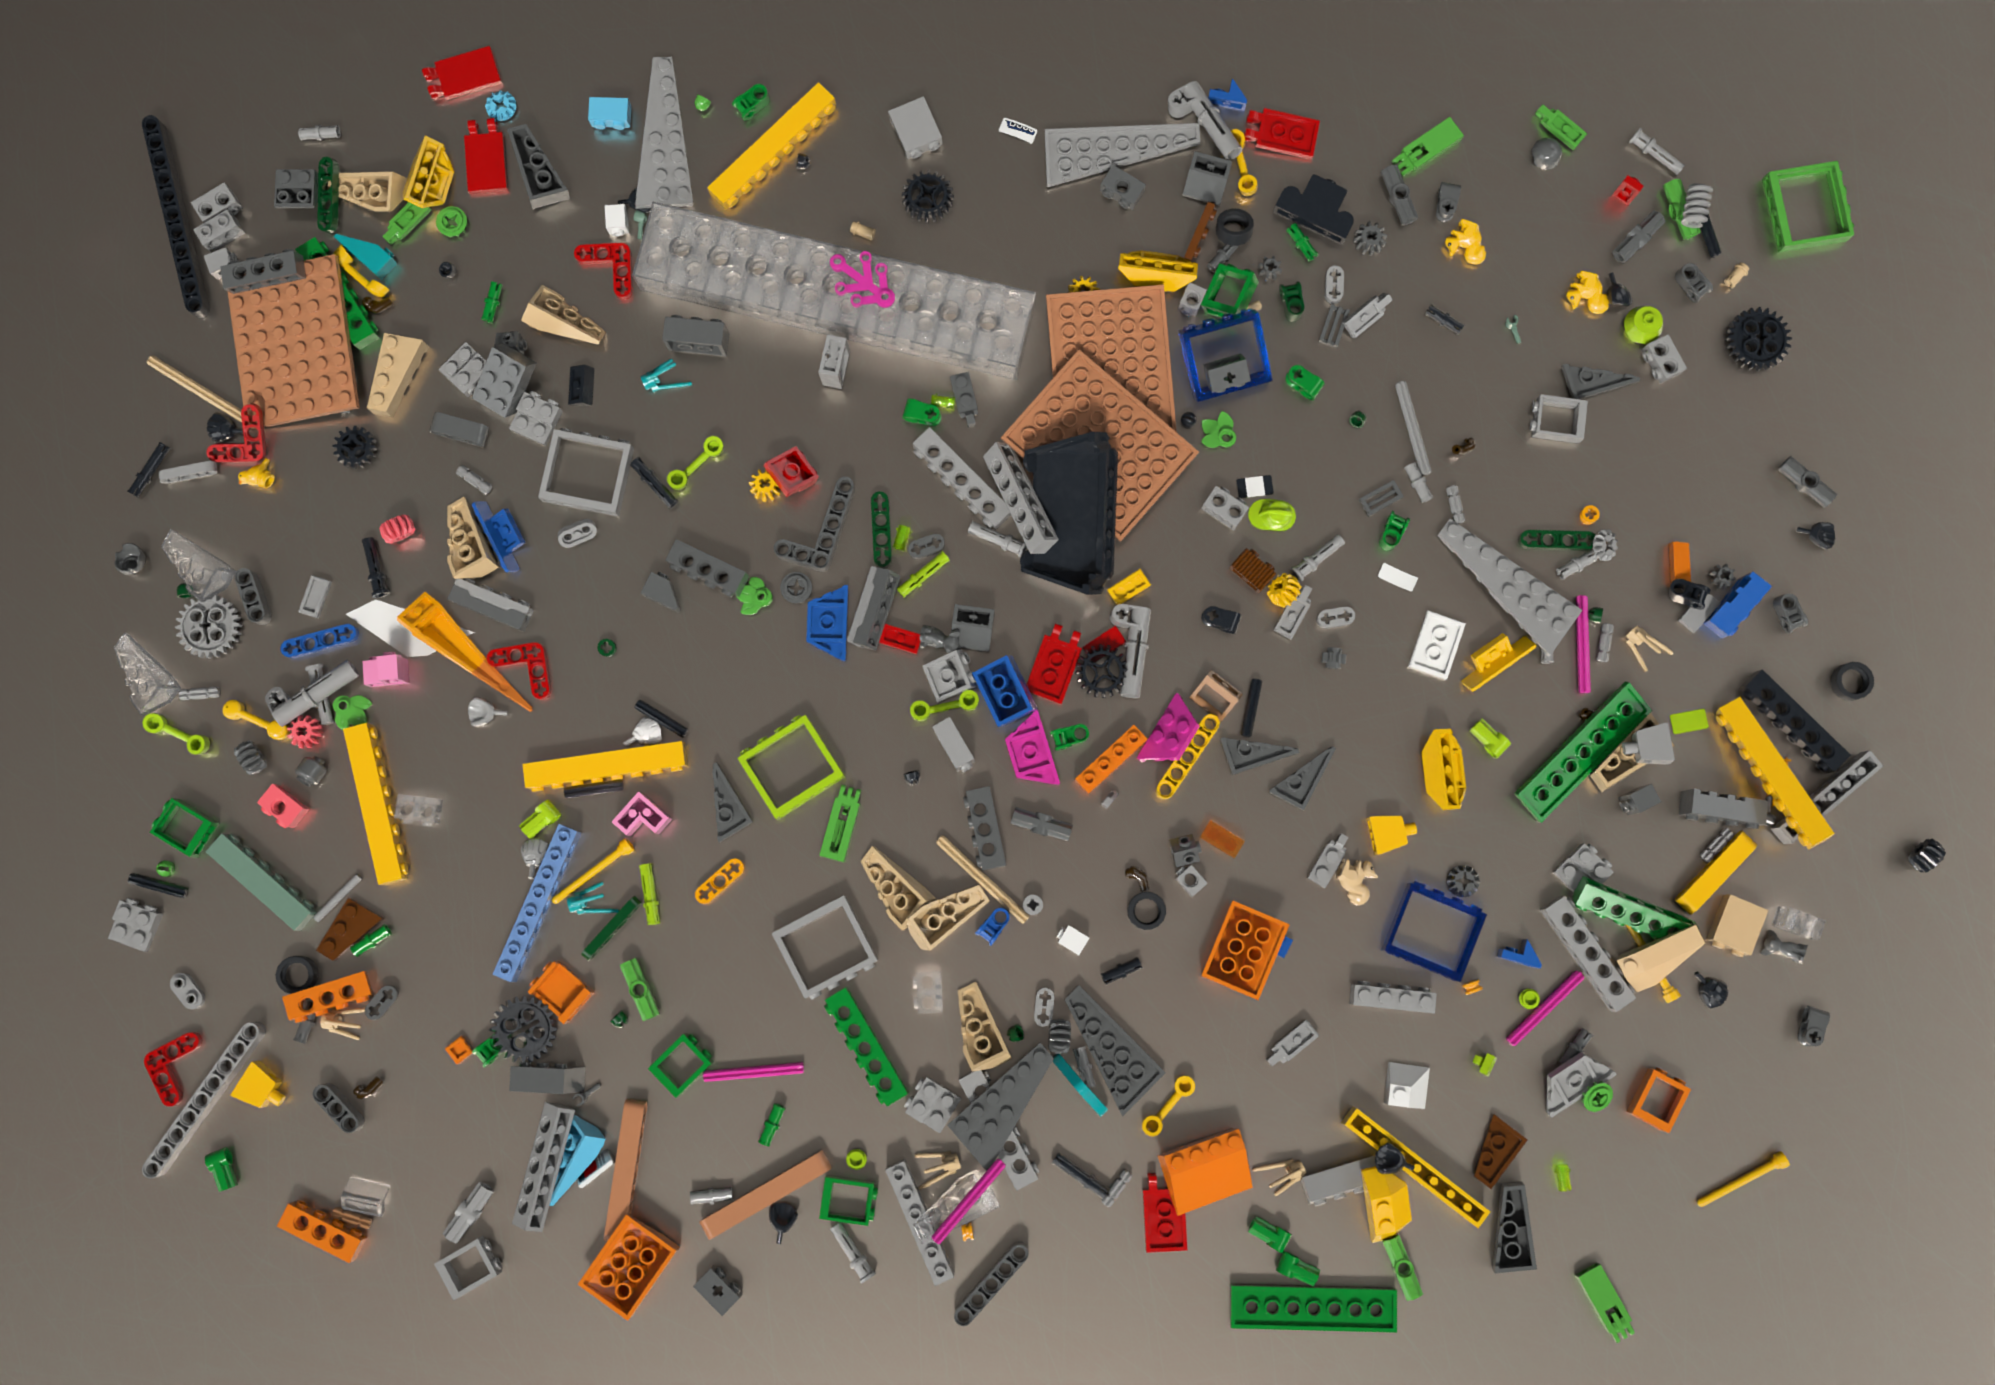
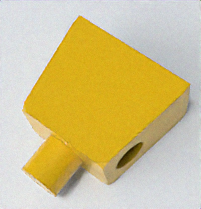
[1366,816,1417,855]
[230,1060,286,1108]

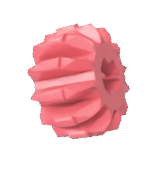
[379,514,416,544]
[287,715,323,749]

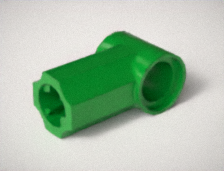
[205,1147,238,1192]
[1248,1216,1292,1253]
[1276,1251,1320,1287]

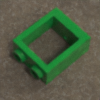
[1201,263,1259,323]
[149,798,220,858]
[648,1033,714,1098]
[819,1175,878,1226]

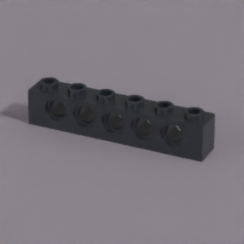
[1739,669,1851,773]

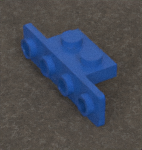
[472,501,525,573]

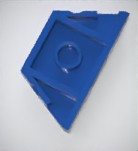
[806,585,849,662]

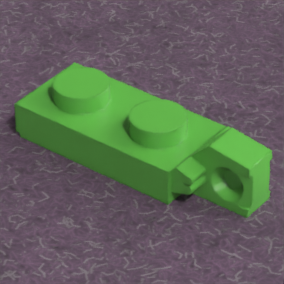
[1535,104,1587,150]
[383,202,431,245]

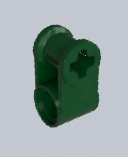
[1279,281,1305,322]

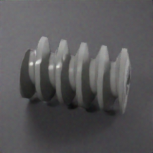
[1681,183,1714,228]

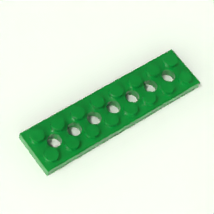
[1514,681,1653,823]
[1230,1285,1397,1333]

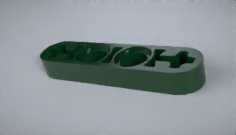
[317,156,339,234]
[871,491,892,569]
[1518,530,1596,551]
[581,896,642,962]

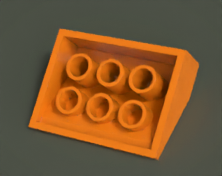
[1201,900,1290,1000]
[1157,1128,1253,1216]
[577,1214,680,1321]

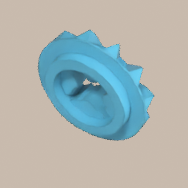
[485,90,517,121]

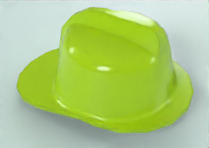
[1248,499,1296,531]

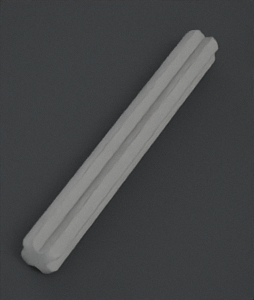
[1395,381,1431,476]

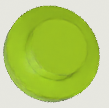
[1519,989,1540,1009]
[846,1149,867,1170]

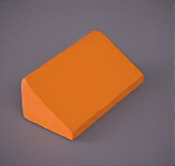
[1668,541,1691,583]

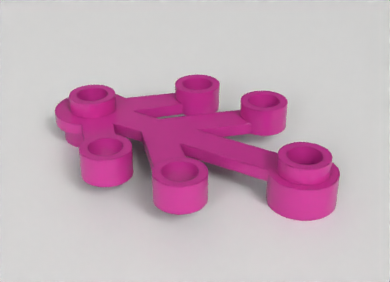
[830,251,895,308]

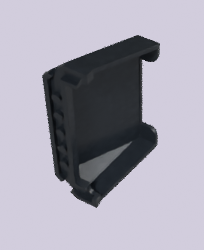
[1020,432,1118,595]

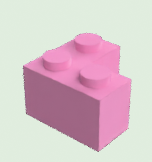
[363,652,410,687]
[612,791,672,836]

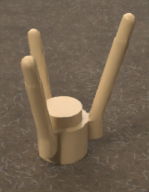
[1626,625,1673,672]
[321,1008,365,1040]
[915,1150,961,1190]
[1252,1158,1307,1196]

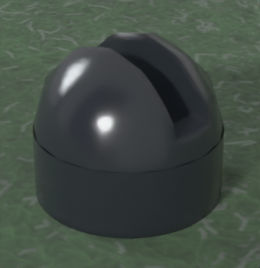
[796,153,811,170]
[439,262,457,278]
[1180,412,1197,429]
[903,770,920,786]

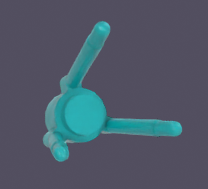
[641,359,692,392]
[567,882,619,915]

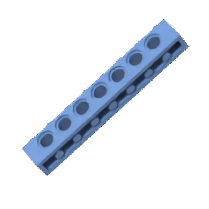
[492,824,582,982]

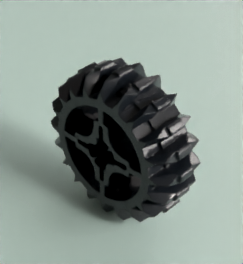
[902,170,954,223]
[1075,644,1128,698]

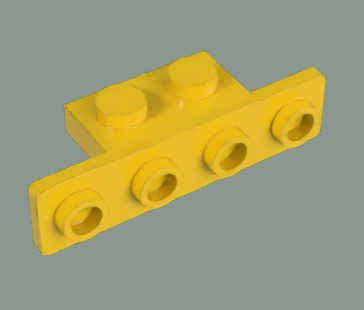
[1461,633,1536,692]

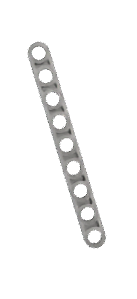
[142,1022,266,1178]

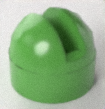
[694,94,711,111]
[156,860,175,877]

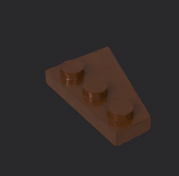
[1184,202,1217,261]
[316,898,384,961]
[1474,1114,1528,1189]

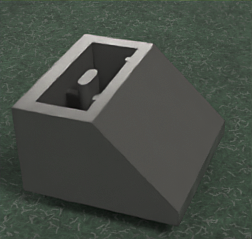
[1182,151,1232,206]
[274,169,318,208]
[951,604,995,652]

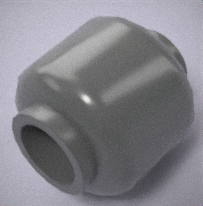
[295,756,327,787]

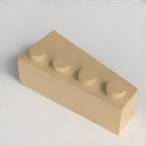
[367,333,429,418]
[1590,713,1674,792]

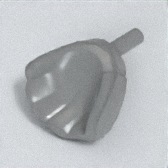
[468,697,507,727]
[521,838,550,879]

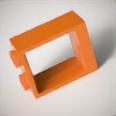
[1626,1067,1691,1133]

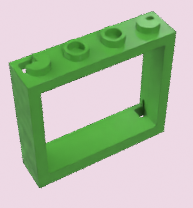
[1762,161,1854,253]

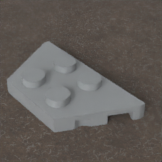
[1546,1052,1617,1118]

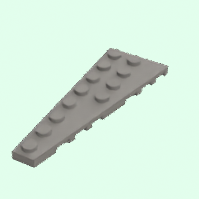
[635,57,693,209]
[1045,123,1200,187]
[1437,519,1582,657]

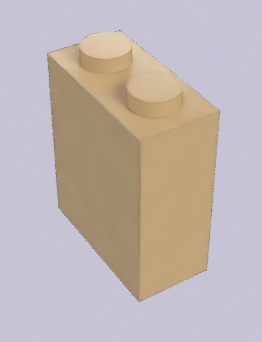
[1706,894,1769,958]

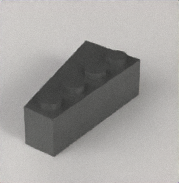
[1492,1181,1537,1274]

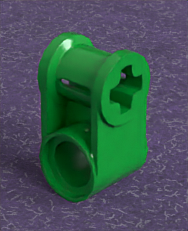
[732,84,770,121]
[1285,365,1325,400]
[902,398,941,427]
[1379,510,1410,551]
[1050,724,1089,751]
[472,1034,512,1068]

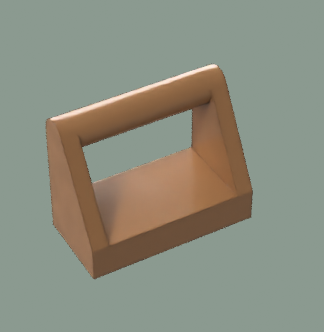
[1189,670,1243,722]

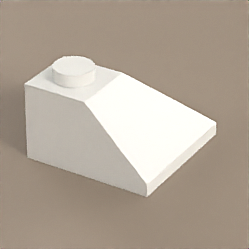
[1384,1062,1430,1109]

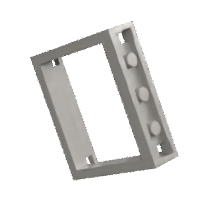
[538,428,634,517]
[772,895,878,1000]

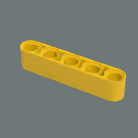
[1155,714,1220,800]
[1675,830,1758,915]

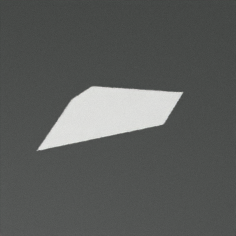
[346,599,475,657]

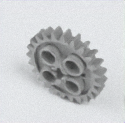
[175,594,243,659]

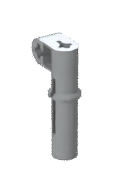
[1168,81,1242,160]
[1110,604,1151,698]
[265,659,359,727]

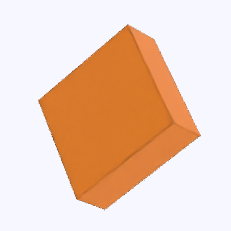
[445,1036,473,1065]

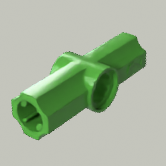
[1663,179,1701,240]
[620,958,660,1021]
[1382,1234,1423,1301]

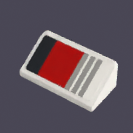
[577,1149,616,1188]

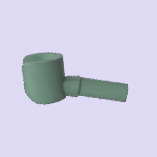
[633,210,647,240]
[1505,315,1522,344]

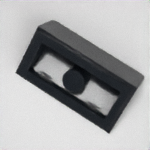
[568,364,595,406]

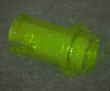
[931,393,955,410]
[892,525,911,551]
[1554,1164,1572,1192]

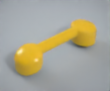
[1231,129,1258,196]
[333,244,390,298]
[222,699,290,741]
[1142,1076,1195,1137]

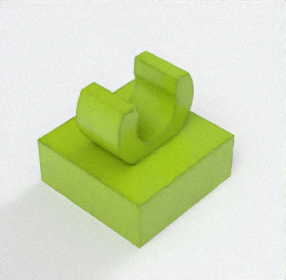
[1473,1053,1497,1077]

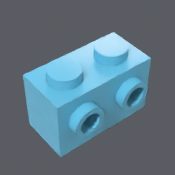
[588,97,632,130]

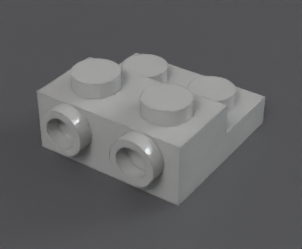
[438,342,486,397]
[509,391,563,446]
[923,650,977,702]
[1553,843,1614,893]
[108,898,163,952]
[904,1076,961,1134]

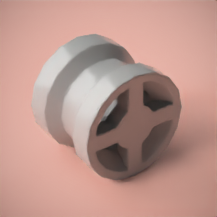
[1023,895,1043,915]

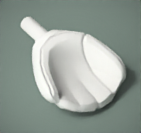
[623,717,662,747]

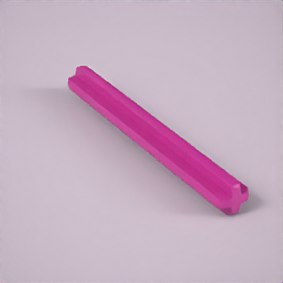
[1576,595,1591,694]
[1506,970,1585,1046]
[703,1062,804,1082]
[931,1159,1006,1244]

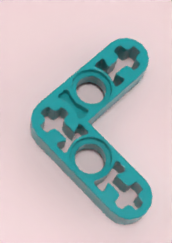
[1052,1054,1108,1117]

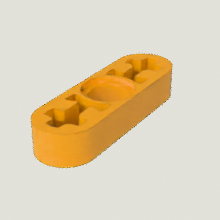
[695,859,745,904]

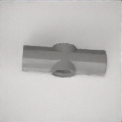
[442,1181,495,1244]

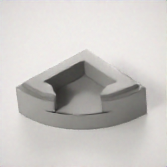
[1101,790,1119,809]

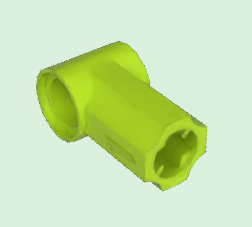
[1469,718,1511,759]
[519,799,561,839]

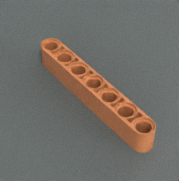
[604,1098,647,1242]
[699,1150,832,1240]

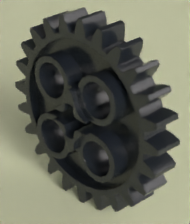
[1725,307,1792,371]
[489,996,557,1063]

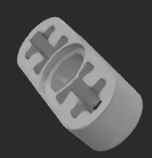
[158,461,218,484]

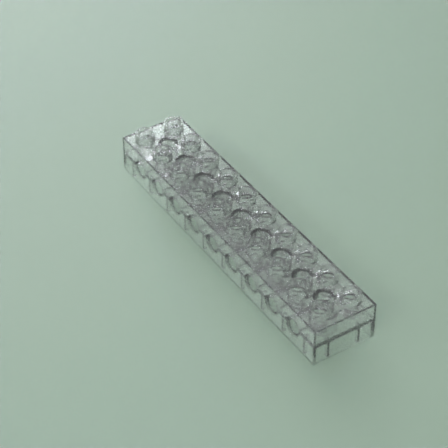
[632,201,1036,380]

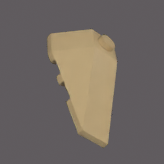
[327,172,407,212]
[521,285,606,344]
[447,497,499,579]
[861,846,937,930]
[906,885,990,951]
[1617,924,1705,992]
[958,982,1012,1072]

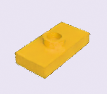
[1107,568,1151,605]

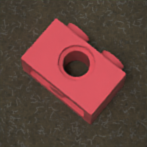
[257,784,310,828]

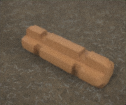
[332,1207,373,1229]

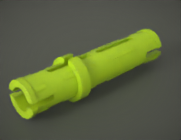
[897,551,950,598]
[639,863,661,925]

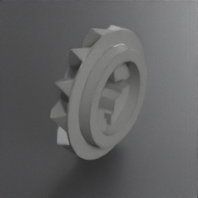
[1593,529,1618,561]

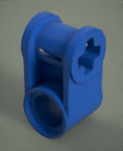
[975,907,1010,946]

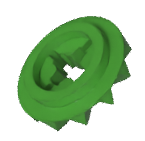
[436,206,468,238]
[1581,1081,1613,1112]

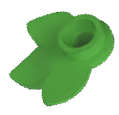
[1201,411,1236,448]
[736,577,773,615]
[333,695,372,730]

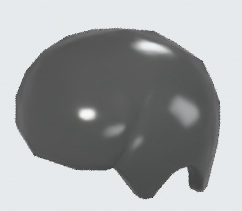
[1532,138,1562,170]
[114,543,146,575]

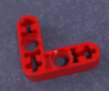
[574,243,633,300]
[206,403,267,462]
[486,642,551,700]
[144,1032,203,1107]

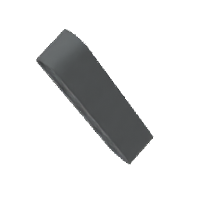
[954,1241,1029,1326]

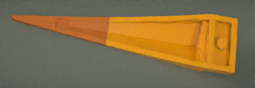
[397,592,532,712]

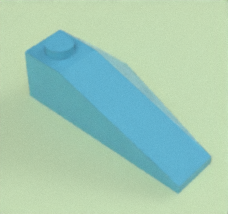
[549,1115,606,1206]

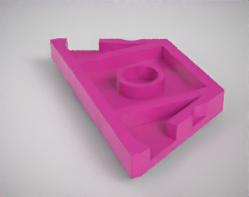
[1137,693,1200,762]
[1005,710,1060,785]

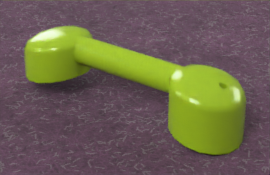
[667,436,724,490]
[910,690,979,722]
[142,713,210,755]

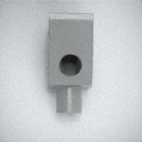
[1622,722,1675,765]

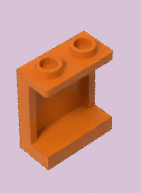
[528,961,594,1024]

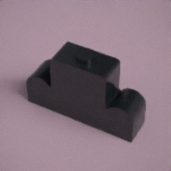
[1273,174,1354,245]

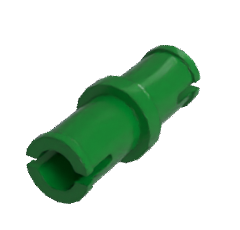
[1286,223,1319,262]
[481,281,503,323]
[350,924,392,957]
[758,1103,786,1147]

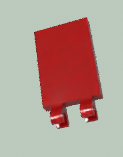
[422,46,502,100]
[1244,108,1320,160]
[464,118,508,194]
[1026,624,1082,705]
[1142,1173,1188,1253]

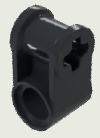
[1668,579,1711,610]
[1201,606,1242,634]

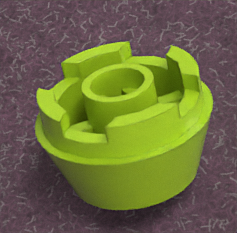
[1624,306,1663,344]

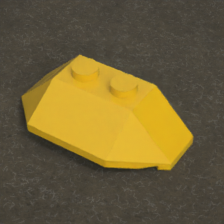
[403,136,454,208]
[1118,250,1198,292]
[1421,729,1466,810]
[1361,1166,1412,1243]

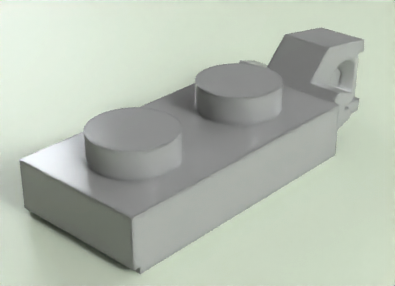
[1342,293,1393,338]
[1273,585,1312,640]
[1307,833,1349,888]
[1266,1019,1319,1066]

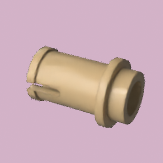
[850,221,876,241]
[1724,262,1749,288]

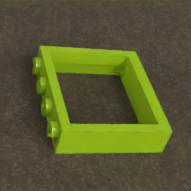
[737,715,845,820]

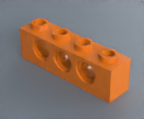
[1074,725,1148,795]
[282,971,373,1023]
[277,1200,367,1263]

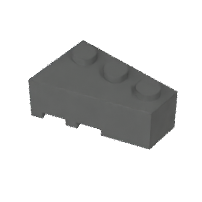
[509,1062,586,1094]

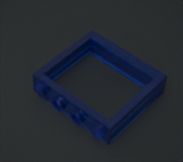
[1178,308,1273,402]
[1381,881,1487,983]

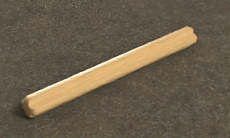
[147,355,242,422]
[936,835,1029,923]

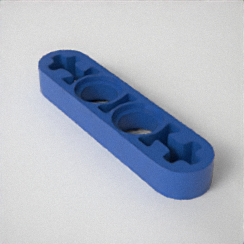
[280,624,359,658]

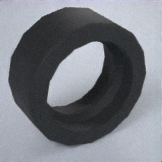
[1216,208,1254,246]
[1831,662,1874,701]
[1127,892,1166,930]
[275,956,319,994]

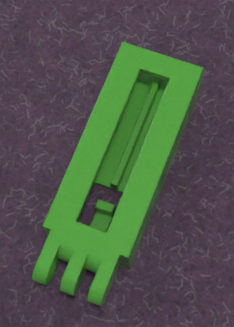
[1392,117,1464,177]
[819,785,861,862]
[1575,1262,1635,1343]

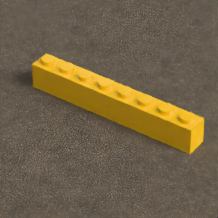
[707,82,836,210]
[1716,697,1835,850]
[343,723,409,885]
[523,741,688,792]
[1341,1107,1490,1228]

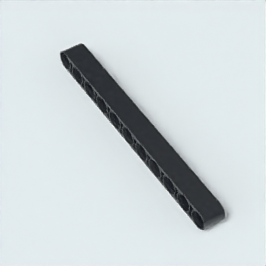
[142,115,210,318]

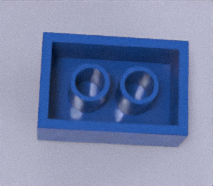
[972,655,1038,727]

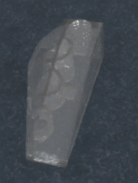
[161,529,237,602]
[114,633,181,716]
[913,1170,1000,1244]

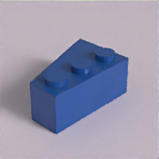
[1703,571,1772,638]

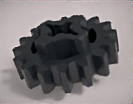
[332,425,378,469]

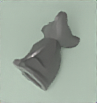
[920,625,961,653]
[1761,930,1808,964]

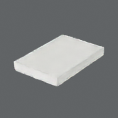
[1408,610,1466,680]

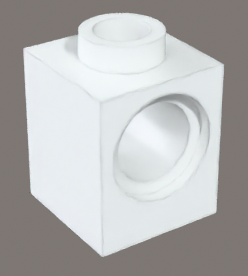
[605,204,629,236]
[1057,925,1089,955]

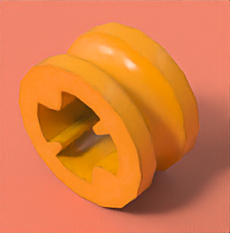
[1580,505,1600,525]
[1462,979,1483,995]
[961,1221,974,1241]

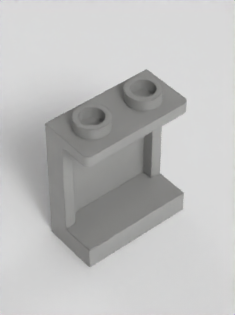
[888,96,942,159]

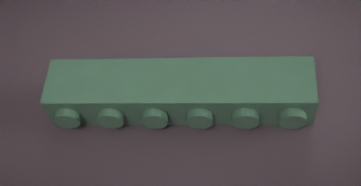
[206,833,317,931]

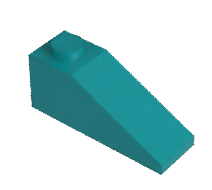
[334,234,397,280]

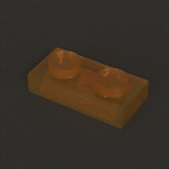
[1199,820,1245,859]

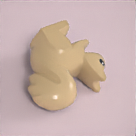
[1336,859,1378,905]

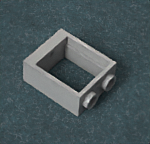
[818,334,850,389]
[1529,394,1588,444]
[932,717,975,772]
[434,1236,502,1301]

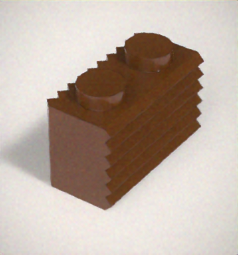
[1229,548,1276,594]

